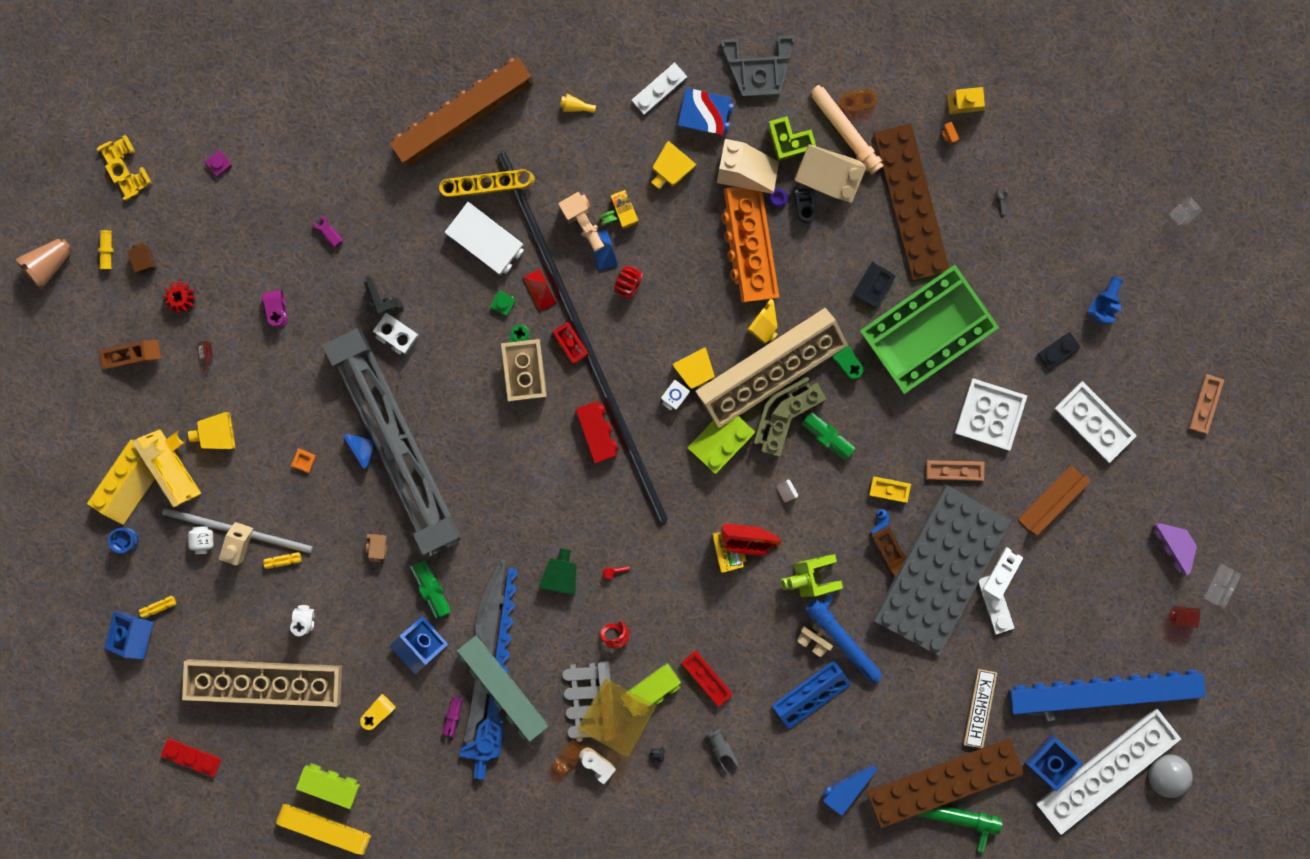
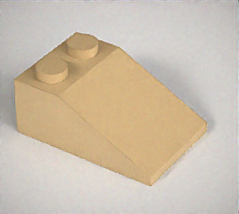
[717,139,779,194]
[794,144,866,203]
[501,339,547,401]

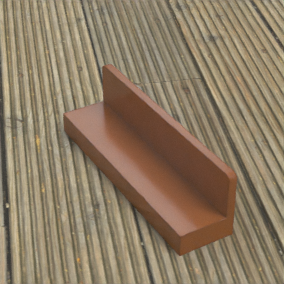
[1019,466,1091,536]

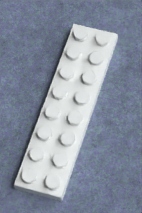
[1036,708,1181,835]

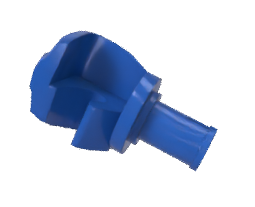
[1088,276,1123,324]

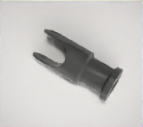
[705,727,739,772]

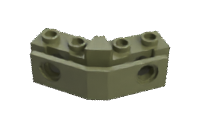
[753,377,826,457]

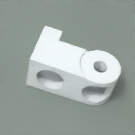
[579,748,616,784]

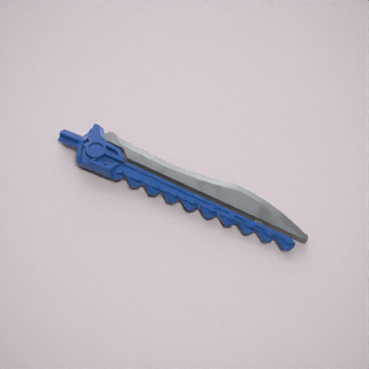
[459,559,518,779]

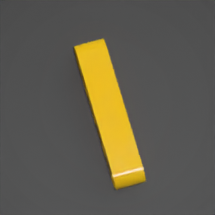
[439,170,535,197]
[276,804,371,855]

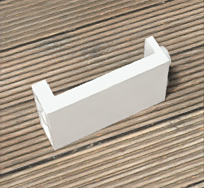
[445,202,524,276]

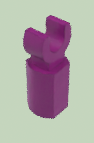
[313,215,344,249]

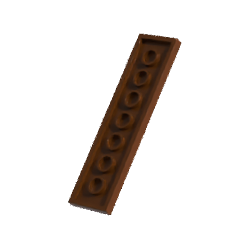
[874,123,949,281]
[866,738,1024,828]

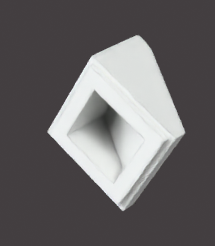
[776,480,798,502]

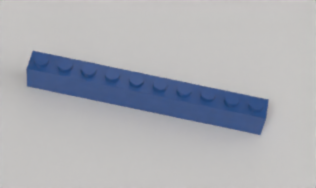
[1009,670,1206,714]

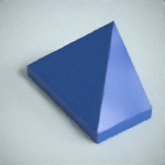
[593,229,618,271]
[343,434,374,469]

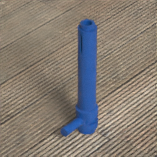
[806,595,882,683]

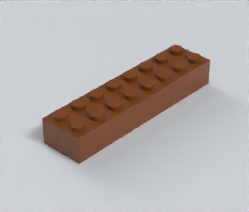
[390,57,533,167]

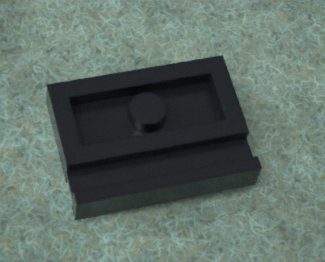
[852,261,896,309]

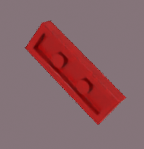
[681,650,733,707]
[161,738,222,777]

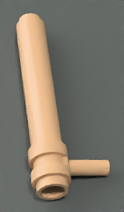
[811,85,883,175]

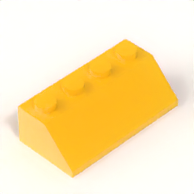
[87,440,155,525]

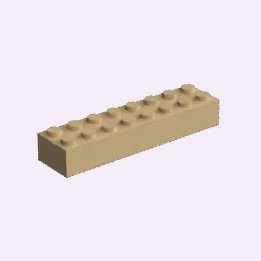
[696,308,848,428]
[182,659,342,707]

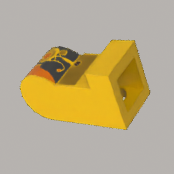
[611,190,639,229]

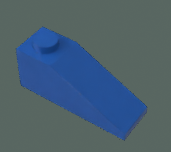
[822,765,877,815]

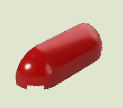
[720,523,782,556]

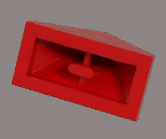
[523,269,556,311]

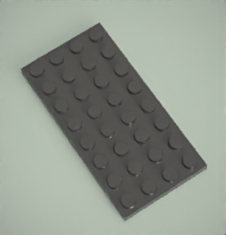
[873,485,1011,656]

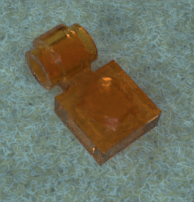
[551,739,584,776]

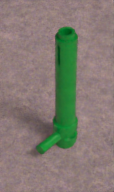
[915,806,1002,852]

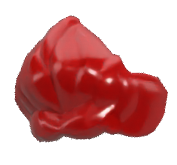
[600,621,630,649]

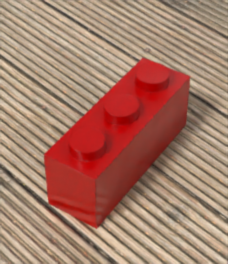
[576,401,619,463]

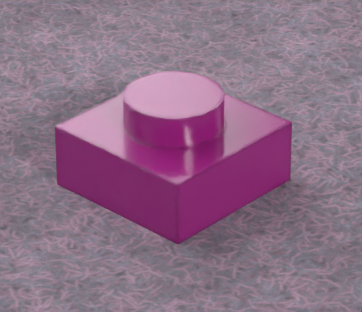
[205,150,232,177]

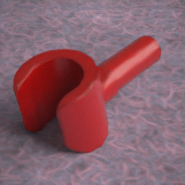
[603,566,630,579]

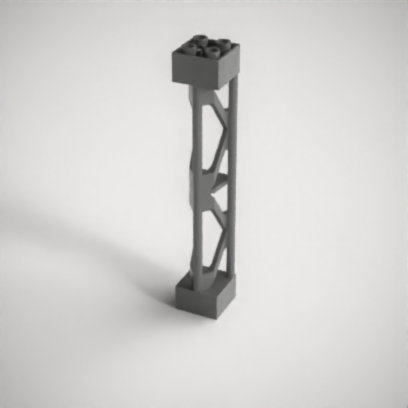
[322,328,461,556]

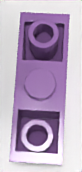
[1153,523,1197,575]

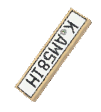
[963,669,997,748]

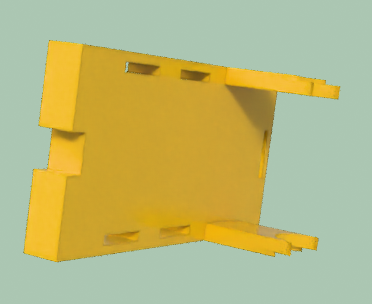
[132,430,201,507]

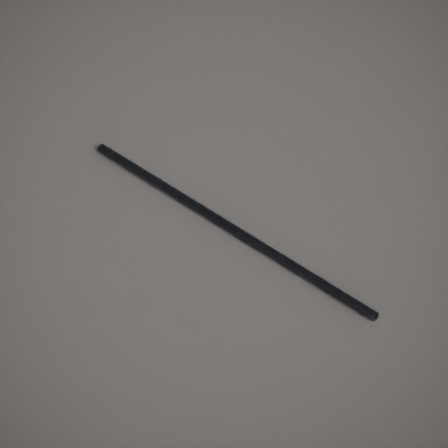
[497,152,668,523]

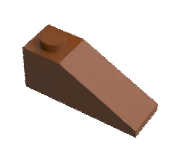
[99,340,161,369]

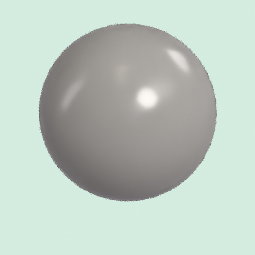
[1148,754,1193,798]

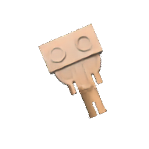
[558,192,604,252]

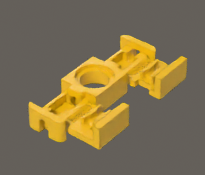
[97,135,152,201]

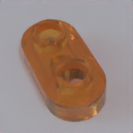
[839,89,878,112]

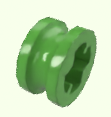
[599,210,618,226]

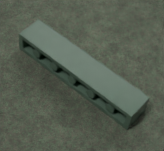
[457,635,548,741]

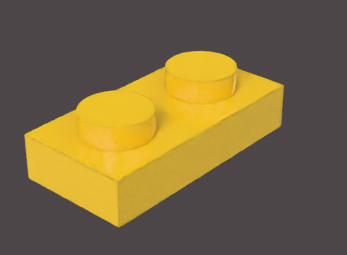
[869,476,911,503]

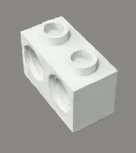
[373,313,419,354]

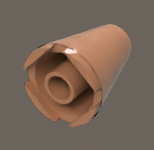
[15,239,71,290]

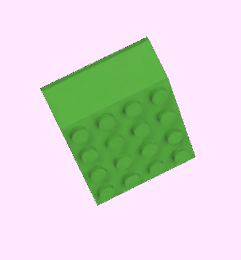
[860,265,999,394]

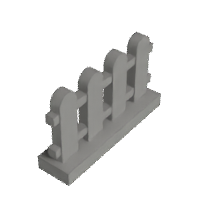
[562,661,616,742]

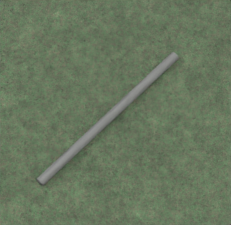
[162,508,313,554]

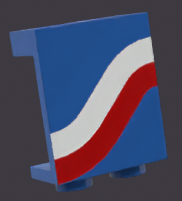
[678,88,734,137]

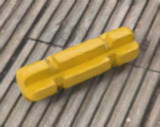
[263,552,302,569]
[139,596,176,619]

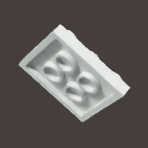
[955,378,1027,451]

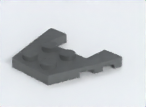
[721,35,795,97]

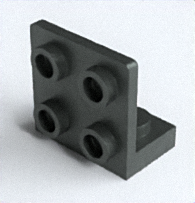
[364,275,404,316]

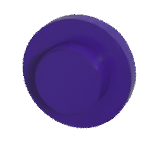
[768,188,788,208]

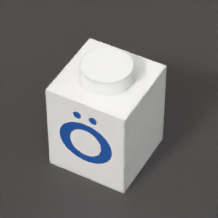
[661,380,690,410]

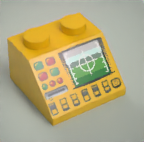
[712,532,746,573]

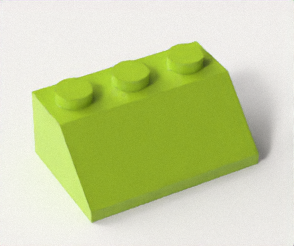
[688,416,755,474]

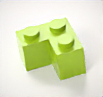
[768,116,816,162]

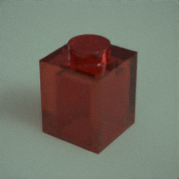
[1169,605,1200,628]

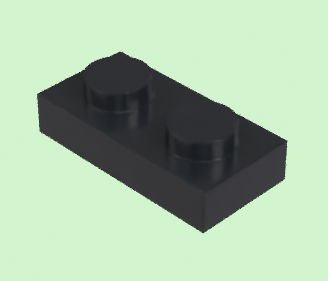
[1037,332,1080,369]

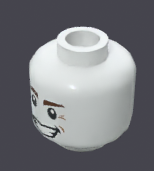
[188,527,214,554]

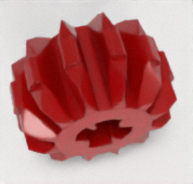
[614,265,643,299]
[162,281,196,314]

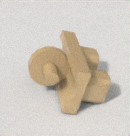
[797,623,833,657]

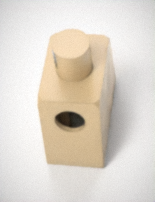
[219,522,253,565]

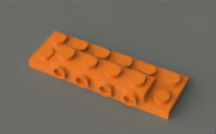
[721,187,779,303]

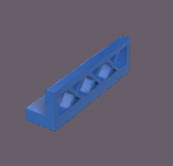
[772,660,851,729]

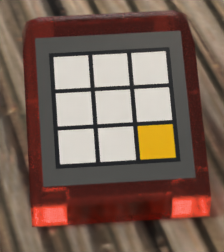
[197,341,213,362]

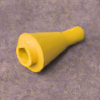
[560,93,596,113]

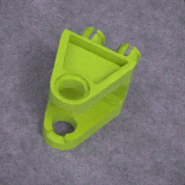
[780,554,843,597]

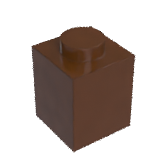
[127,243,157,274]

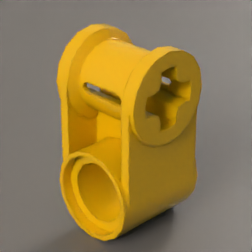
[360,694,396,730]

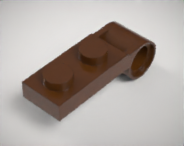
[872,526,906,577]

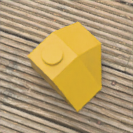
[747,299,778,344]

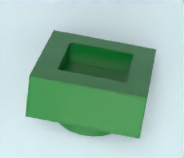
[490,290,516,316]

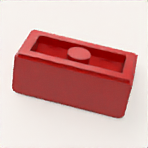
[552,322,589,365]

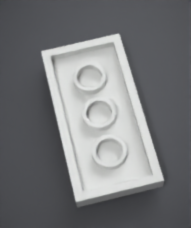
[1054,381,1137,463]

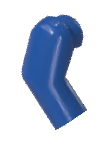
[870,509,889,534]

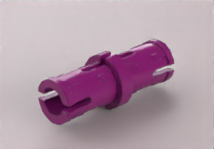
[442,696,464,737]

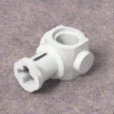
[290,605,314,636]

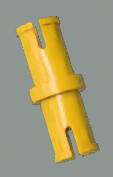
[98,230,114,269]

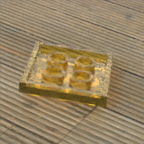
[577,678,656,757]

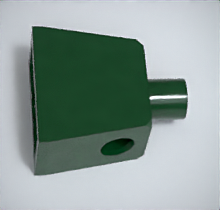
[539,548,577,595]

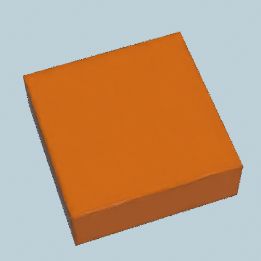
[291,448,316,473]

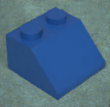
[104,611,153,660]
[390,616,448,674]

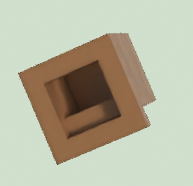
[366,534,388,562]

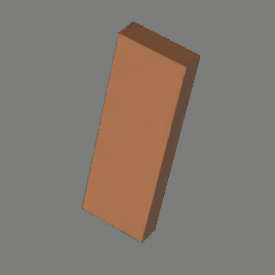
[1188,374,1224,435]
[926,460,984,481]

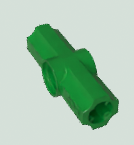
[801,412,856,461]
[410,560,451,619]

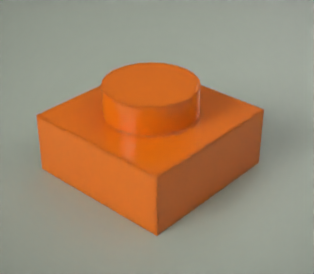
[941,122,959,145]

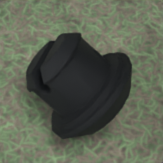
[650,746,665,763]

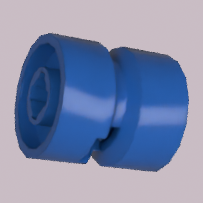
[108,528,139,553]

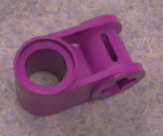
[262,289,288,328]

